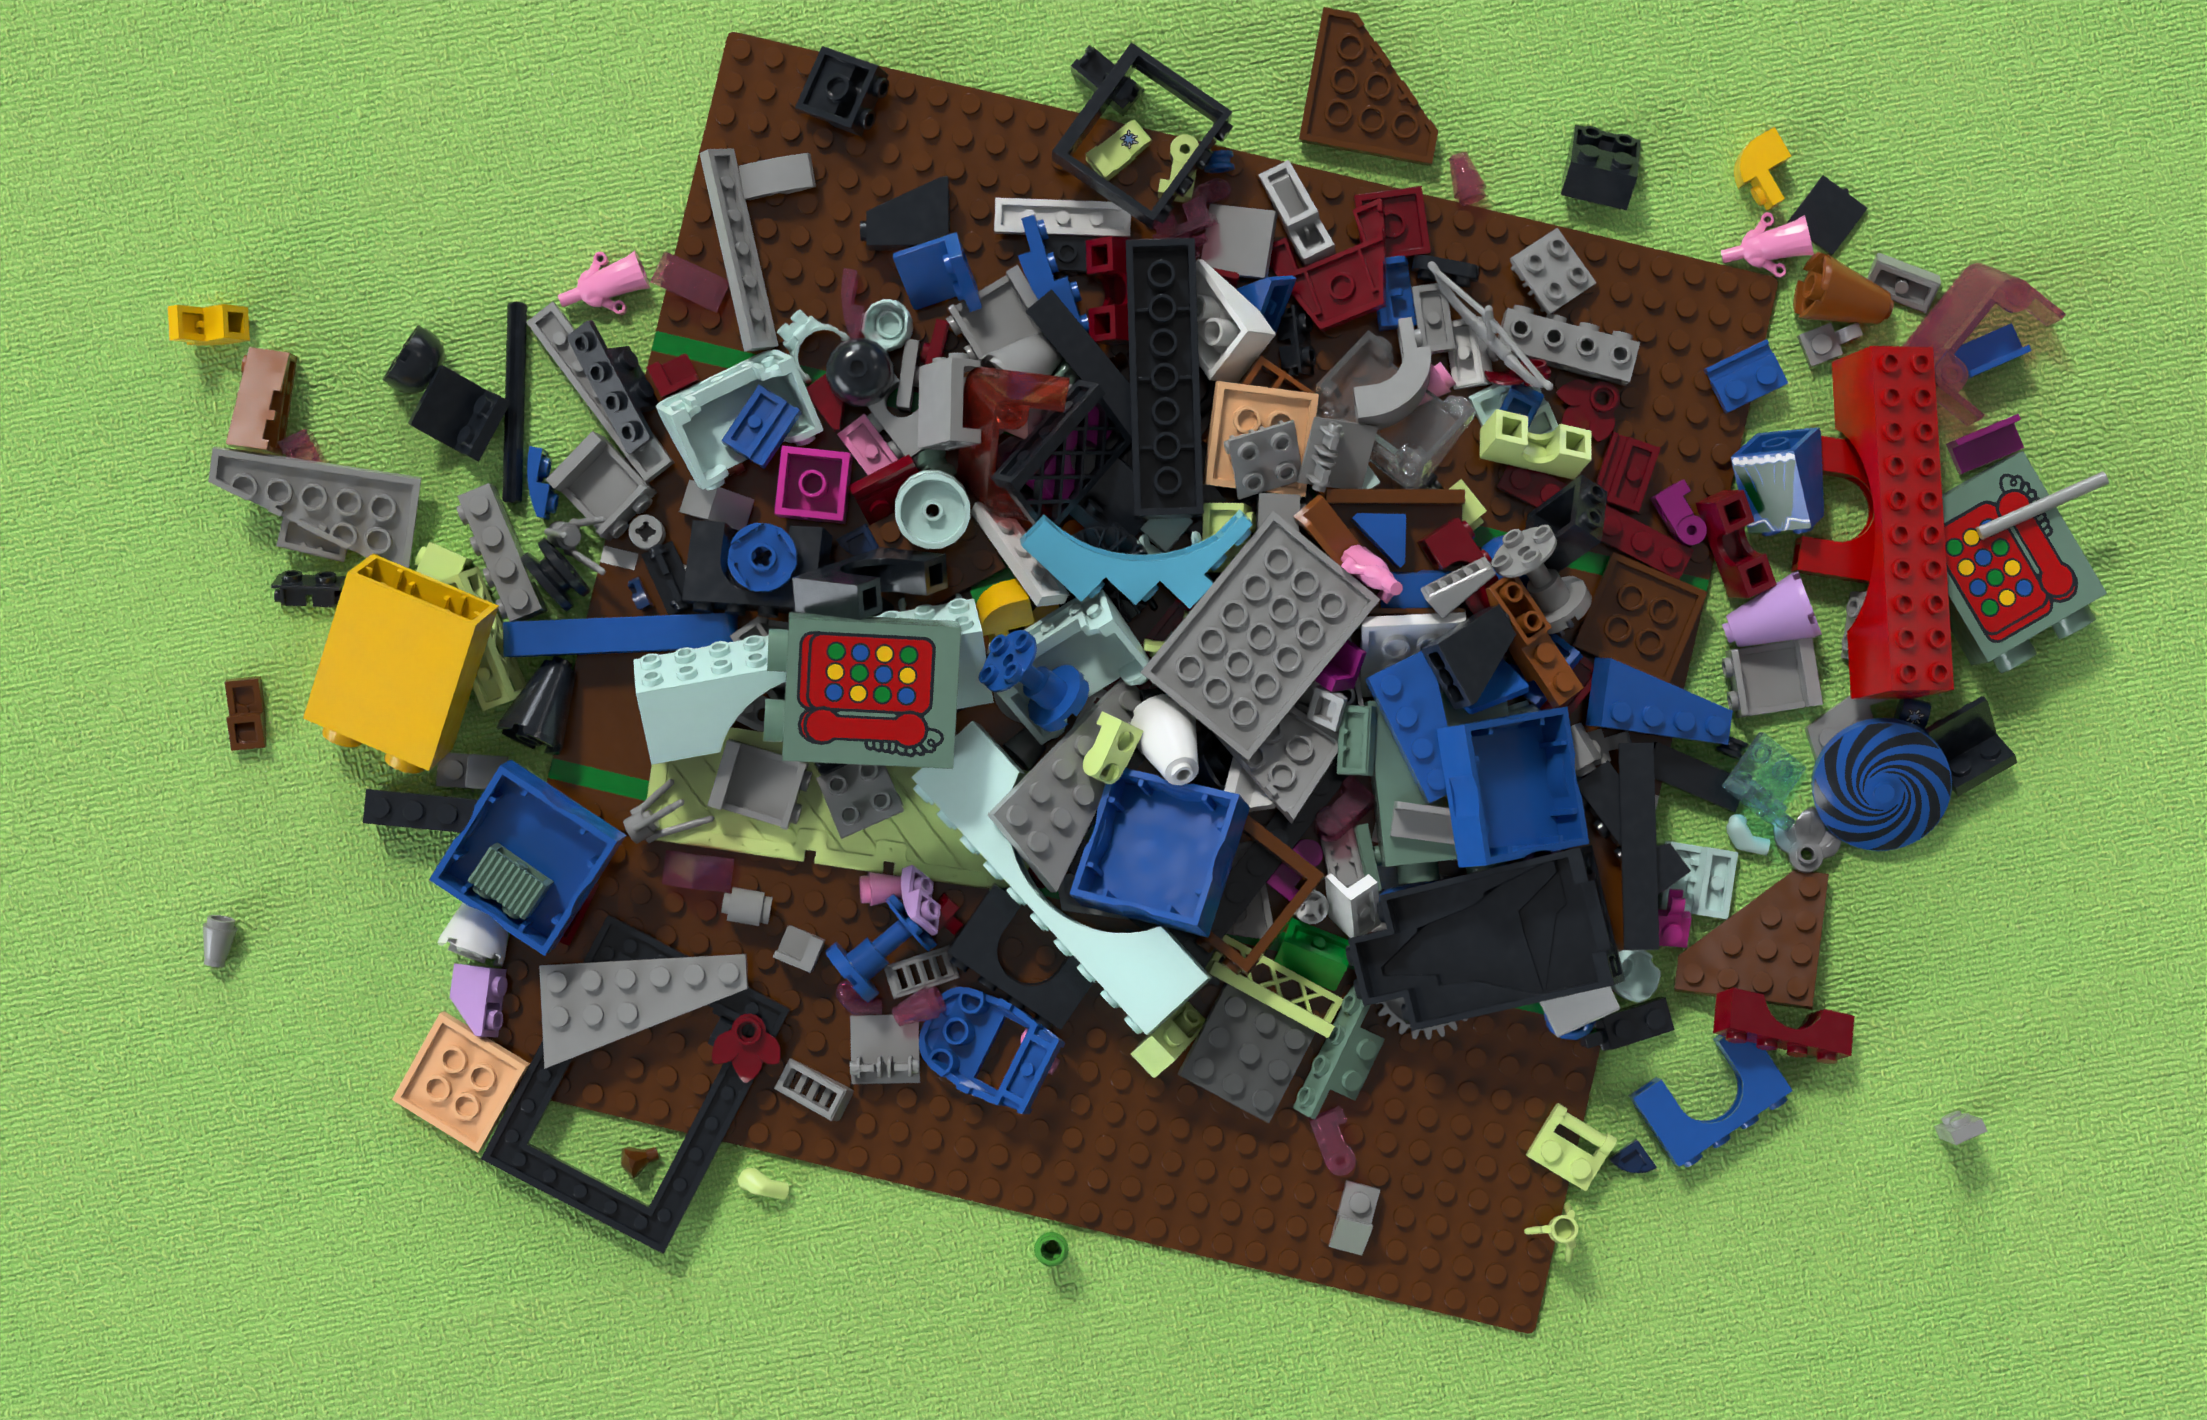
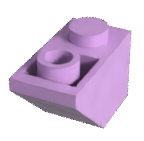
[450,963,508,1037]

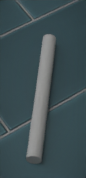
[1976,471,2109,540]

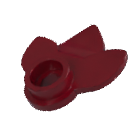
[1484,359,1551,387]
[1556,379,1620,442]
[712,1014,781,1083]

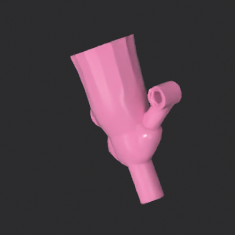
[1721,212,1814,278]
[558,250,650,315]
[1341,545,1403,604]

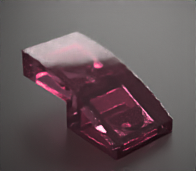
[650,252,729,312]
[841,268,866,338]

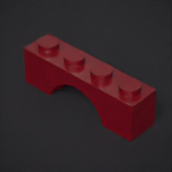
[1713,988,1855,1064]

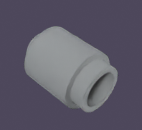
[721,887,773,926]

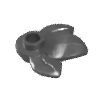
[1773,807,1841,873]

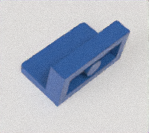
[1947,323,2032,383]

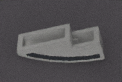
[1258,160,1336,267]

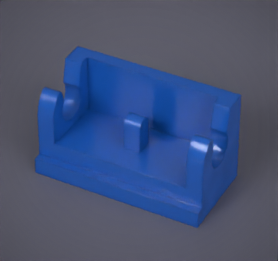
[1376,256,1417,331]

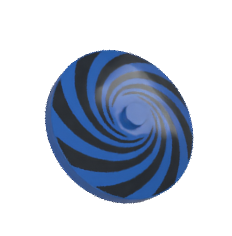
[1811,718,1952,851]

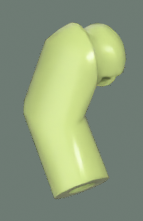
[738,1168,789,1200]

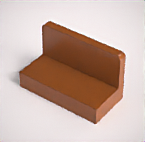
[1293,494,1360,570]

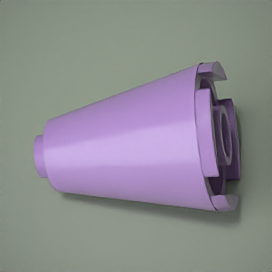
[1722,571,1822,647]

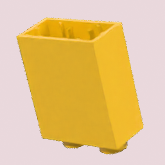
[303,554,499,774]

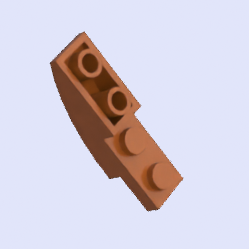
[1486,577,1584,708]

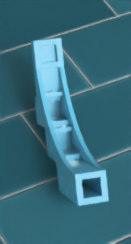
[1020,509,1253,609]

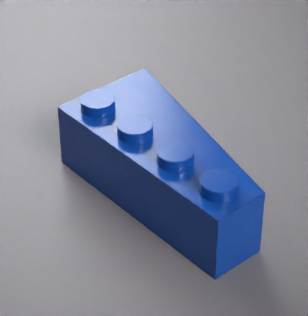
[1365,651,1448,803]
[1586,657,1733,745]

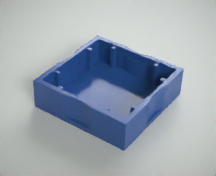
[1436,707,1589,868]
[429,760,626,956]
[1069,768,1250,938]

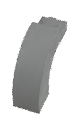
[1353,317,1431,430]

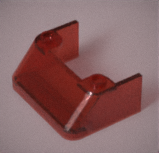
[957,367,1070,521]

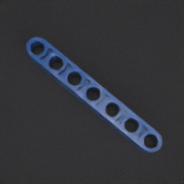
[502,613,738,657]

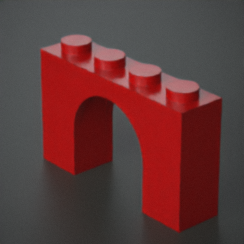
[1791,436,1875,584]

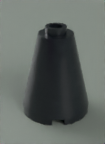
[496,656,576,755]

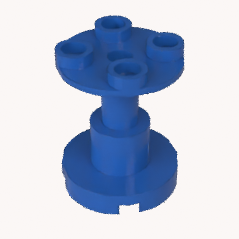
[728,523,797,592]
[978,630,1089,732]
[826,893,937,1003]

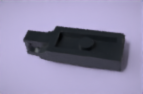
[1579,996,1674,1051]

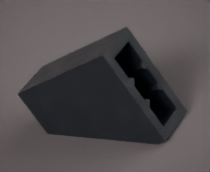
[860,176,950,251]
[1421,604,1516,710]

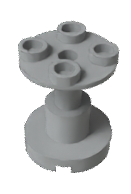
[1491,525,1592,634]

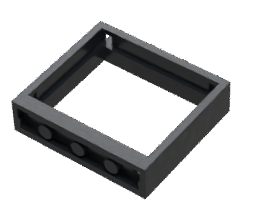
[1052,42,1233,230]

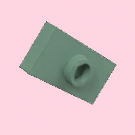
[1337,705,1377,776]
[1353,823,1382,891]

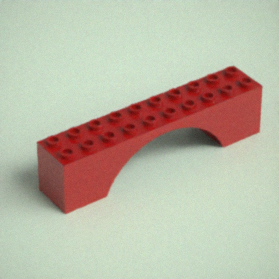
[1831,346,1954,699]

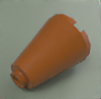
[1793,252,1894,324]

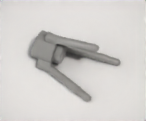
[544,516,606,575]
[623,779,714,844]

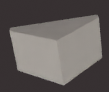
[679,480,755,531]

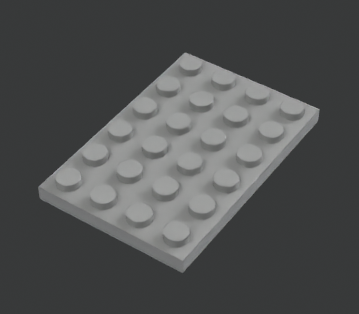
[1140,511,1380,761]

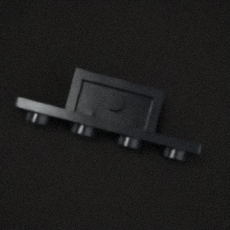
[567,320,659,454]

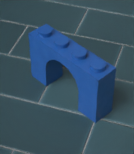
[1628,1035,1793,1167]

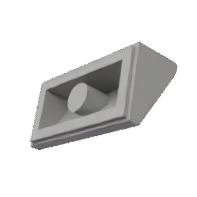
[1867,253,1941,314]

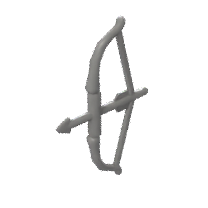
[1428,261,1553,390]

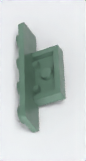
[1293,986,1385,1119]

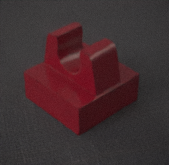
[936,893,964,935]

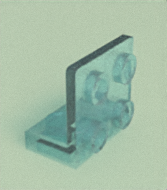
[1721,732,1806,832]

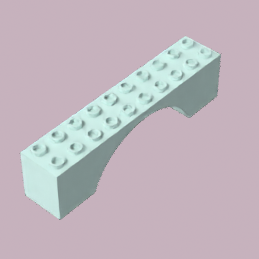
[633,598,994,765]
[911,721,1212,1035]

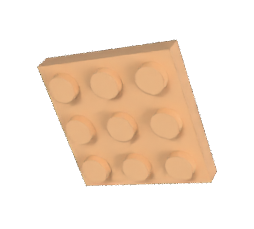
[1203,381,1319,497]
[392,1011,530,1153]

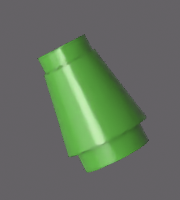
[1034,1232,1069,1266]

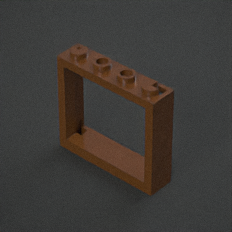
[1181,815,1325,976]

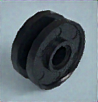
[521,538,591,611]

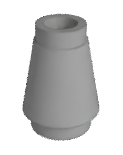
[203,915,237,967]

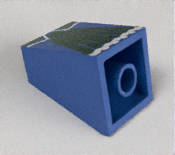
[1731,427,1824,536]

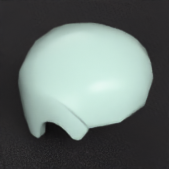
[861,299,913,352]
[1611,950,1661,1003]

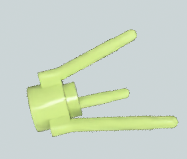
[1524,1202,1578,1263]

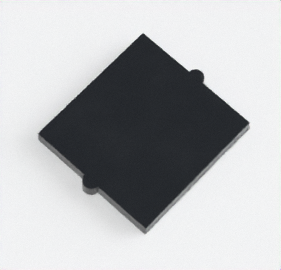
[1787,175,1868,256]

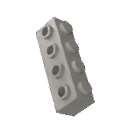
[1498,305,1640,386]
[456,483,548,622]

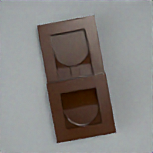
[224,676,266,751]

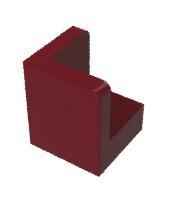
[647,354,701,400]

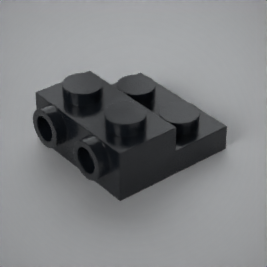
[795,46,889,137]

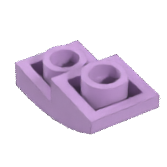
[901,865,941,936]

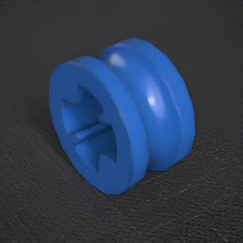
[1204,150,1235,173]

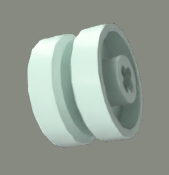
[895,470,970,549]

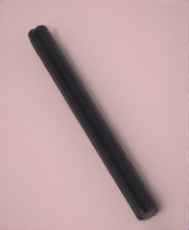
[502,302,527,503]

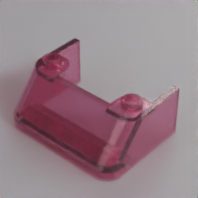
[1902,263,2066,426]

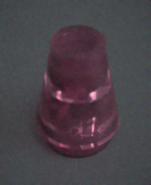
[1448,152,1486,206]
[892,986,946,1027]

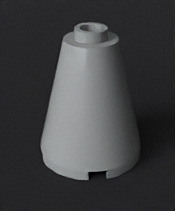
[973,332,1064,416]

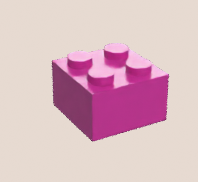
[774,446,853,524]

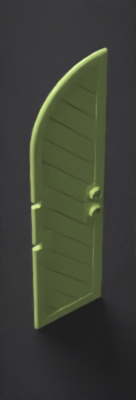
[645,727,1096,888]

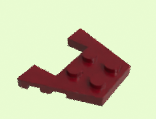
[1270,198,1386,332]

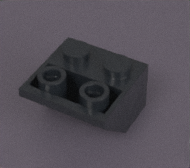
[1561,125,1641,210]

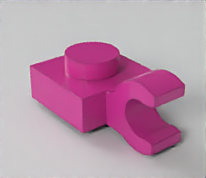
[1658,889,1692,948]

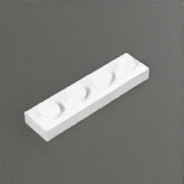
[994,198,1131,239]
[970,500,1069,607]

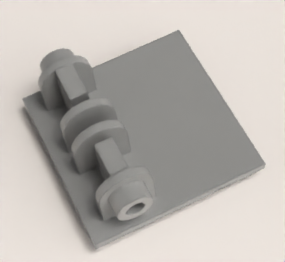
[1510,228,1596,314]
[1297,417,1378,492]
[1224,420,1301,499]
[816,764,904,839]
[850,1014,920,1084]

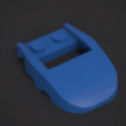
[919,987,1065,1114]

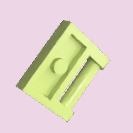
[1526,1103,1617,1191]

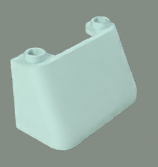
[656,349,824,490]
[997,589,1150,745]

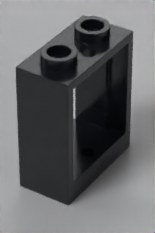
[1525,475,1608,573]

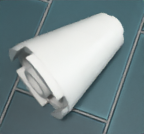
[1128,694,1199,785]
[437,902,508,966]

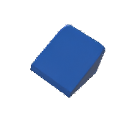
[1500,384,1544,429]

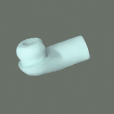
[1726,814,1770,856]

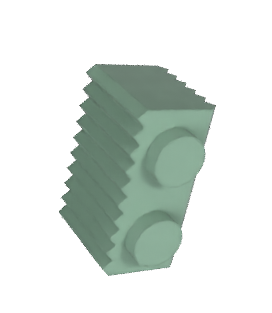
[468,842,554,920]

